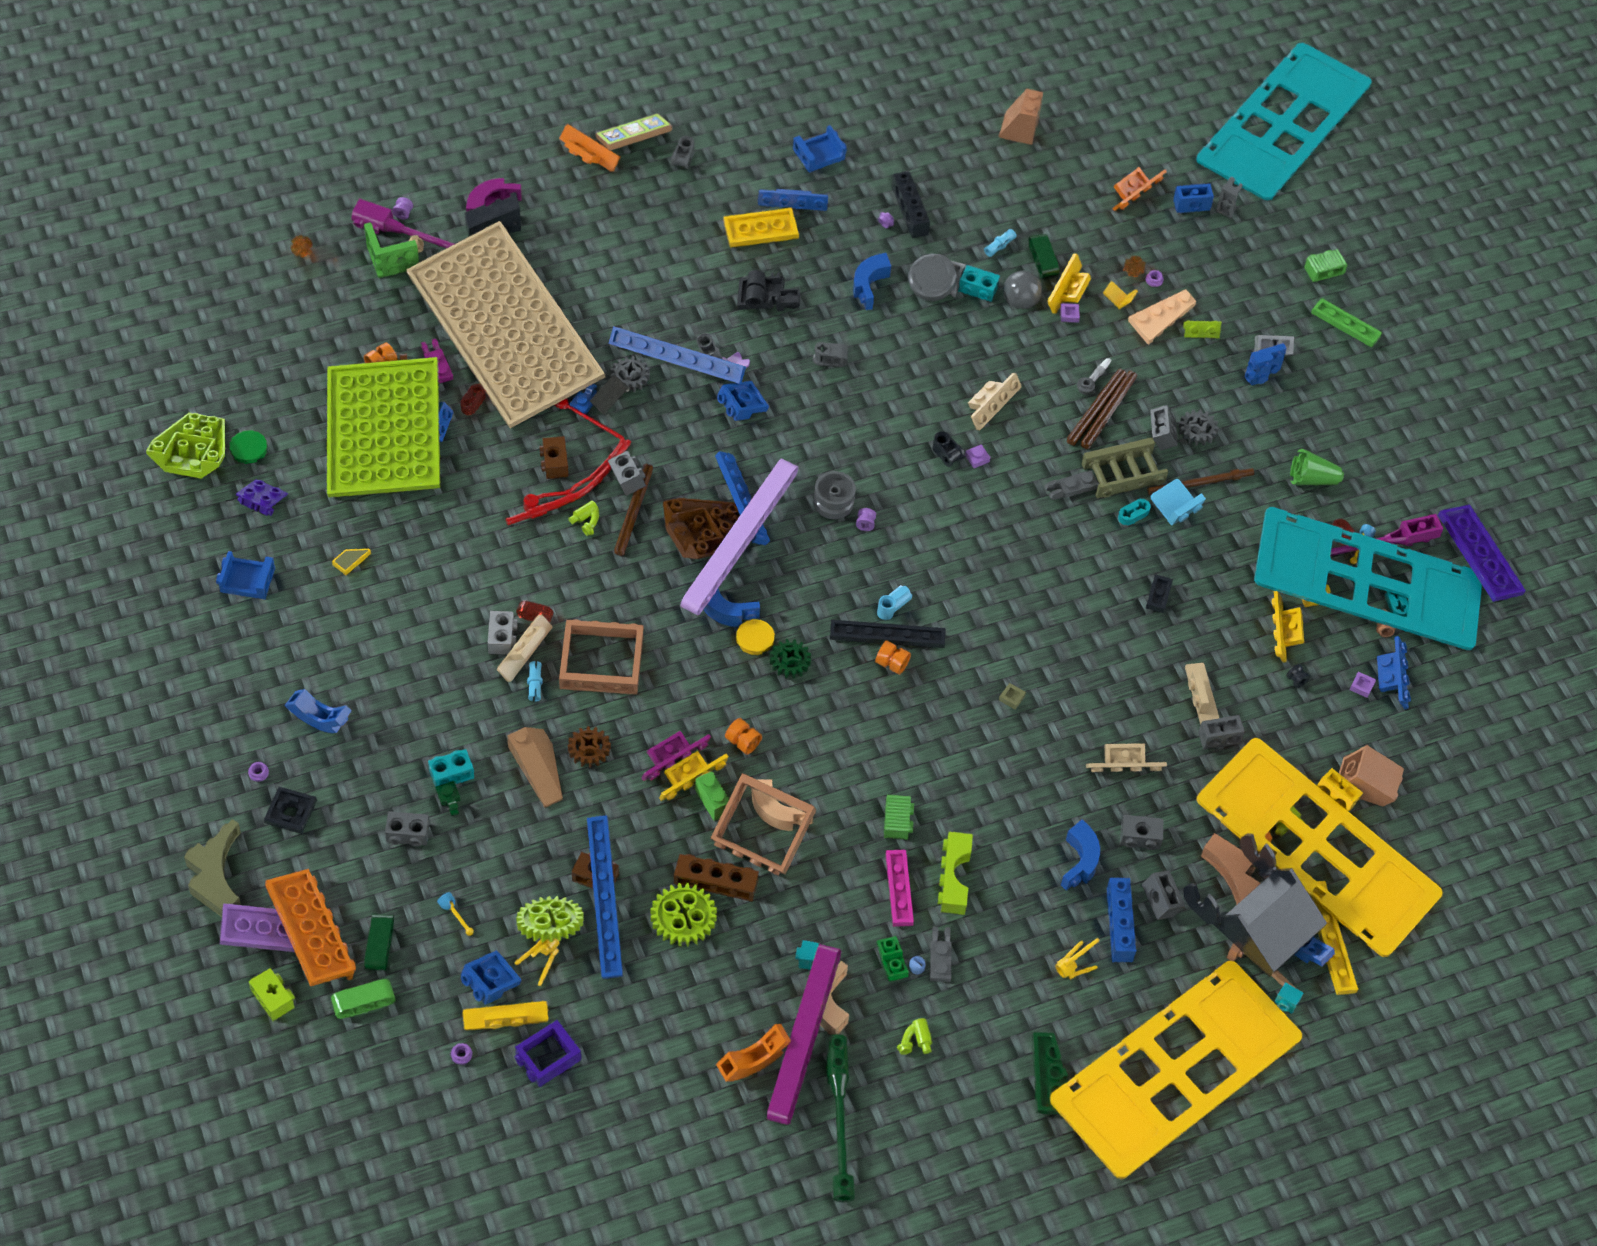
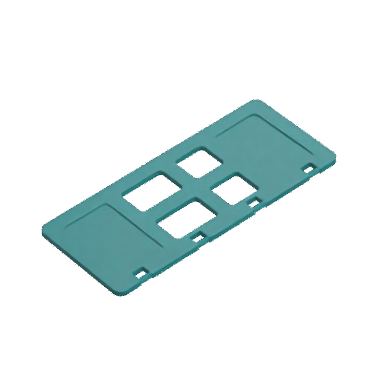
[1196,43,1371,200]
[1254,507,1482,650]

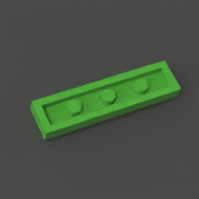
[1311,298,1382,348]

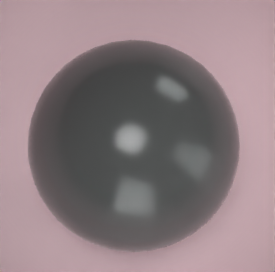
[1003,271,1042,309]

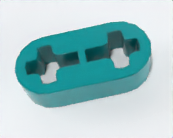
[1118,499,1151,525]
[1385,591,1408,617]

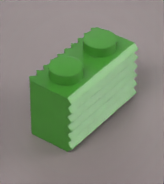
[1305,249,1348,282]
[695,772,729,821]
[884,795,914,840]

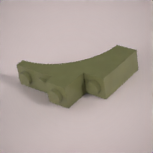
[184,819,241,917]

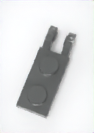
[1045,470,1099,500]
[930,926,952,982]

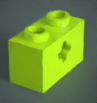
[249,968,295,1021]

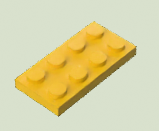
[723,208,799,248]

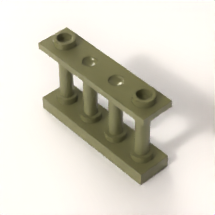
[1082,438,1168,498]

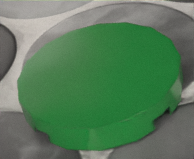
[230,430,267,464]

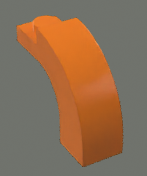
[716,1024,791,1082]

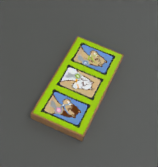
[596,114,672,150]

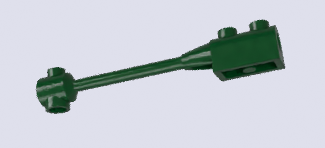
[825,1034,855,1203]

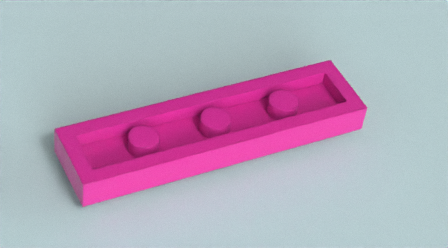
[885,850,914,927]

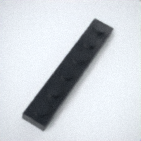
[830,620,946,648]

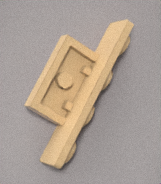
[968,373,1021,430]
[497,614,552,682]
[1185,663,1219,724]
[1086,744,1167,772]

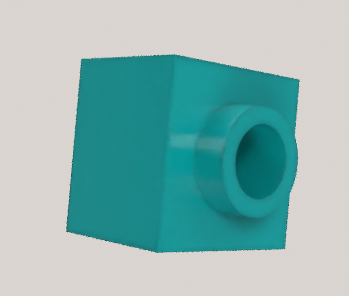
[795,940,819,970]
[1274,982,1303,1014]

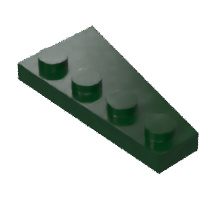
[1032,1032,1073,1115]

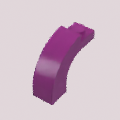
[466,178,522,212]

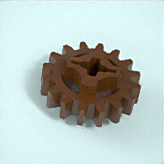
[568,726,611,768]

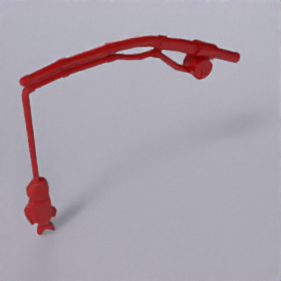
[506,398,631,525]

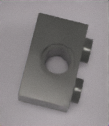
[1120,815,1164,850]
[1142,870,1185,920]

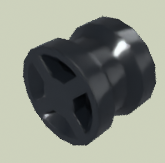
[1286,664,1311,688]

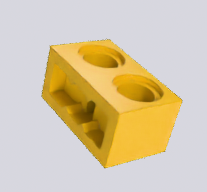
[1317,768,1363,812]

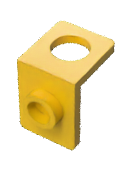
[1103,281,1138,309]

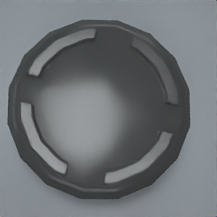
[908,253,957,301]

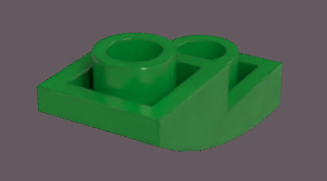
[877,936,909,982]

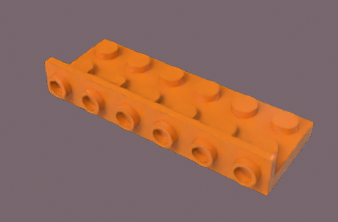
[265,869,356,986]

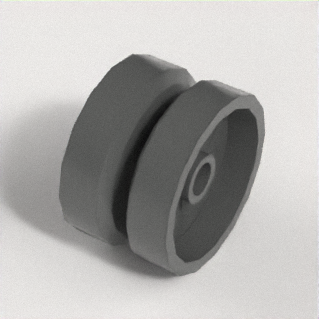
[814,471,856,520]

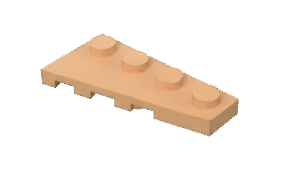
[1128,289,1196,345]

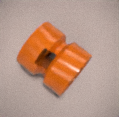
[363,342,398,363]
[875,641,911,675]
[725,718,762,755]

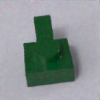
[435,781,461,816]

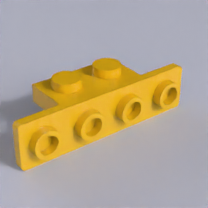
[1048,254,1091,314]
[1272,591,1304,663]
[659,751,729,802]
[463,1001,548,1031]

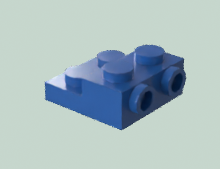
[1245,343,1287,385]
[717,381,769,421]
[461,950,521,1005]

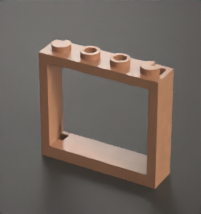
[559,619,643,695]
[711,773,817,875]

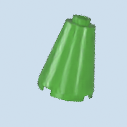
[1290,449,1344,485]

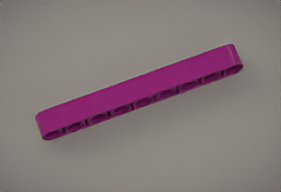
[767,944,841,1125]

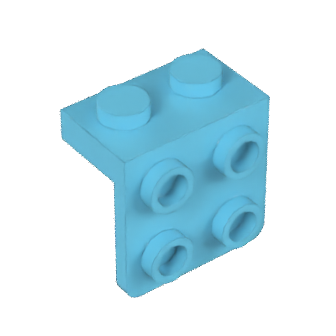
[1151,479,1206,526]

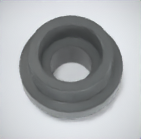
[1077,377,1095,395]

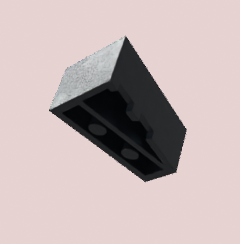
[464,192,521,237]

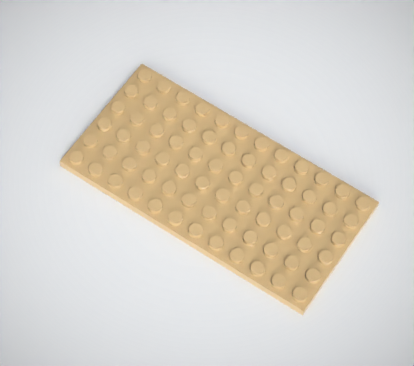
[406,221,605,428]

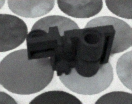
[737,270,801,311]

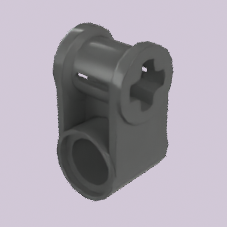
[671,136,694,170]
[697,333,723,359]
[813,342,848,367]

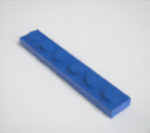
[715,451,770,545]

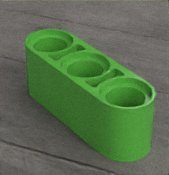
[331,979,395,1019]

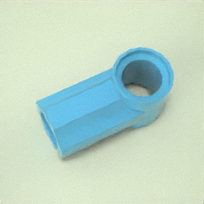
[877,585,912,620]

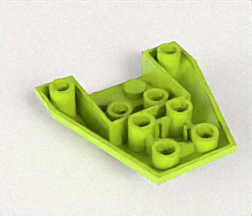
[146,413,225,478]

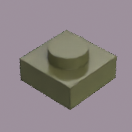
[999,683,1026,710]

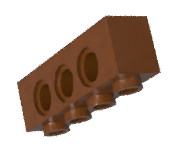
[674,854,759,902]

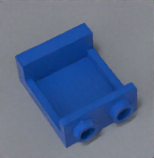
[793,125,847,172]
[216,551,275,600]

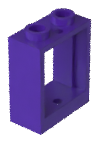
[514,1020,582,1087]

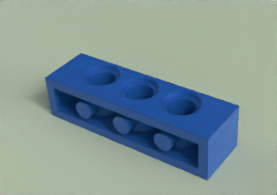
[1107,878,1136,962]

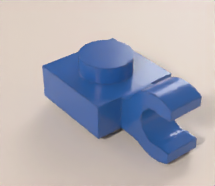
[569,384,597,414]

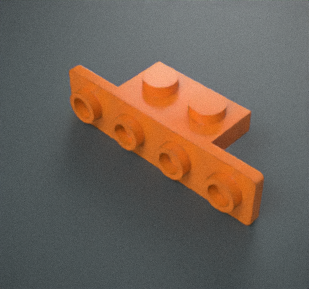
[560,124,620,172]
[1112,167,1167,211]

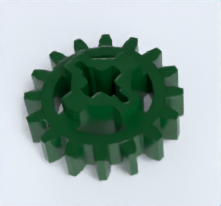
[770,639,811,679]

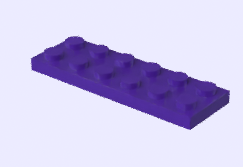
[1438,505,1526,602]

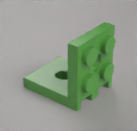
[364,222,419,278]

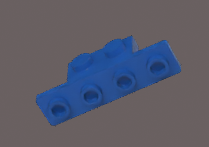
[758,189,828,211]
[1377,636,1411,710]

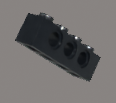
[892,171,930,239]

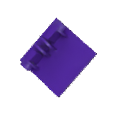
[236,479,288,516]

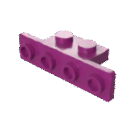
[642,731,711,781]

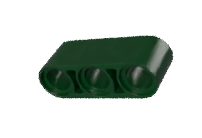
[1028,234,1059,278]
[364,913,394,971]

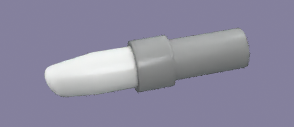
[1089,358,1111,382]

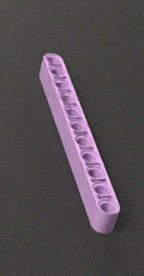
[680,458,799,615]

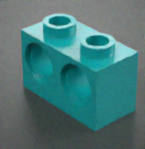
[959,265,1000,302]
[428,749,474,786]

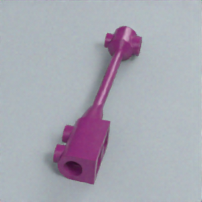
[351,198,455,248]
[1330,514,1443,556]

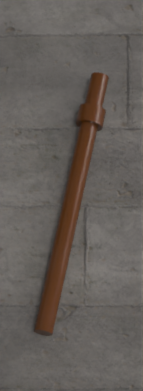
[1147,468,1254,495]

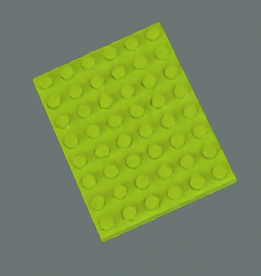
[327,357,440,498]

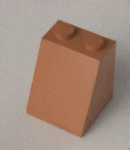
[999,89,1043,145]
[1339,745,1404,807]

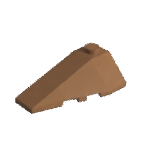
[507,727,563,808]

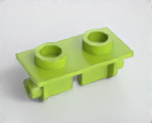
[1183,320,1222,338]

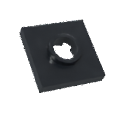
[264,786,317,834]

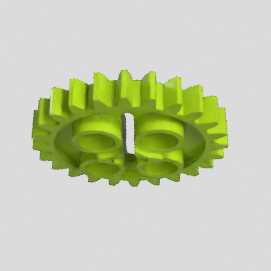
[651,883,717,947]
[516,896,584,942]

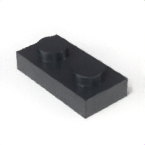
[1146,574,1173,613]

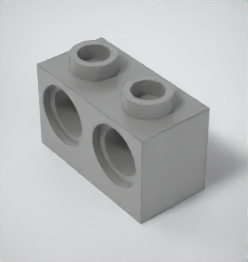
[1254,335,1294,356]
[488,611,517,654]

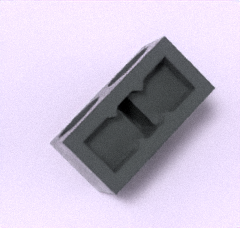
[1150,405,1178,451]
[608,450,646,496]
[1198,715,1245,750]
[385,812,430,846]

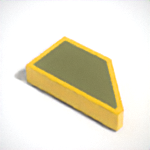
[332,549,371,575]

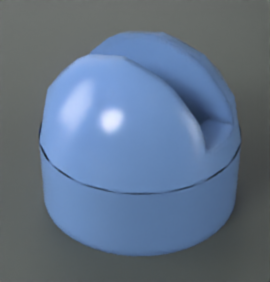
[909,956,926,974]

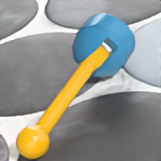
[1350,524,1376,565]
[437,892,474,936]

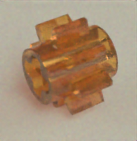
[290,235,313,258]
[1124,255,1146,277]

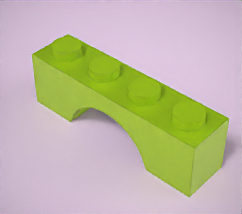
[938,832,973,915]

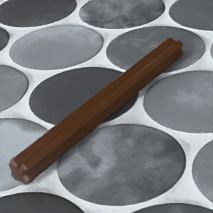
[1066,369,1126,446]
[1081,371,1137,450]
[614,463,653,556]

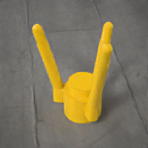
[1055,938,1099,980]
[515,939,559,986]

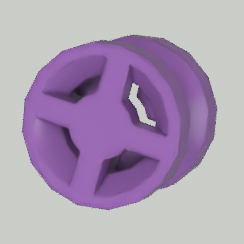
[392,197,413,220]
[856,508,876,531]

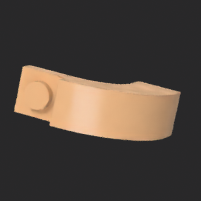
[752,780,813,831]
[820,961,849,1035]

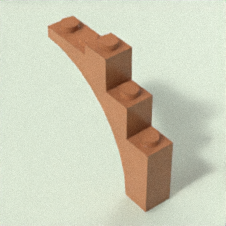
[1201,833,1261,961]

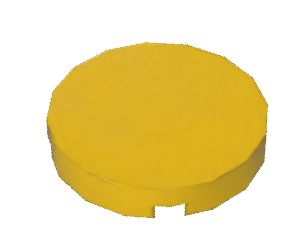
[736,619,775,655]

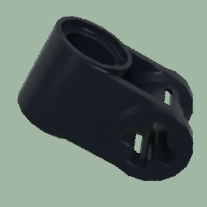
[932,431,965,467]

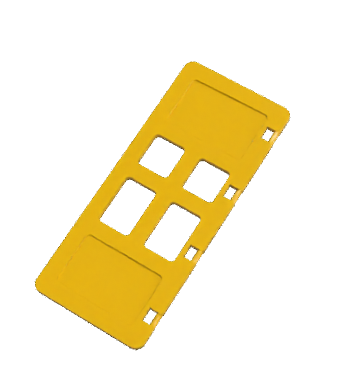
[1197,738,1443,957]
[1050,961,1302,1179]

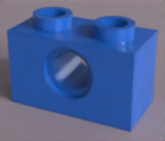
[1173,184,1214,213]

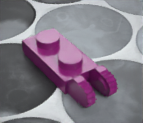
[421,338,453,384]

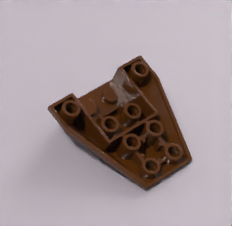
[663,498,740,559]

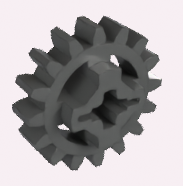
[611,356,650,392]
[1178,409,1219,446]

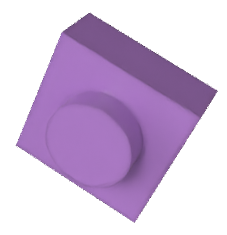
[1060,304,1080,322]
[965,445,990,468]
[1350,672,1376,698]

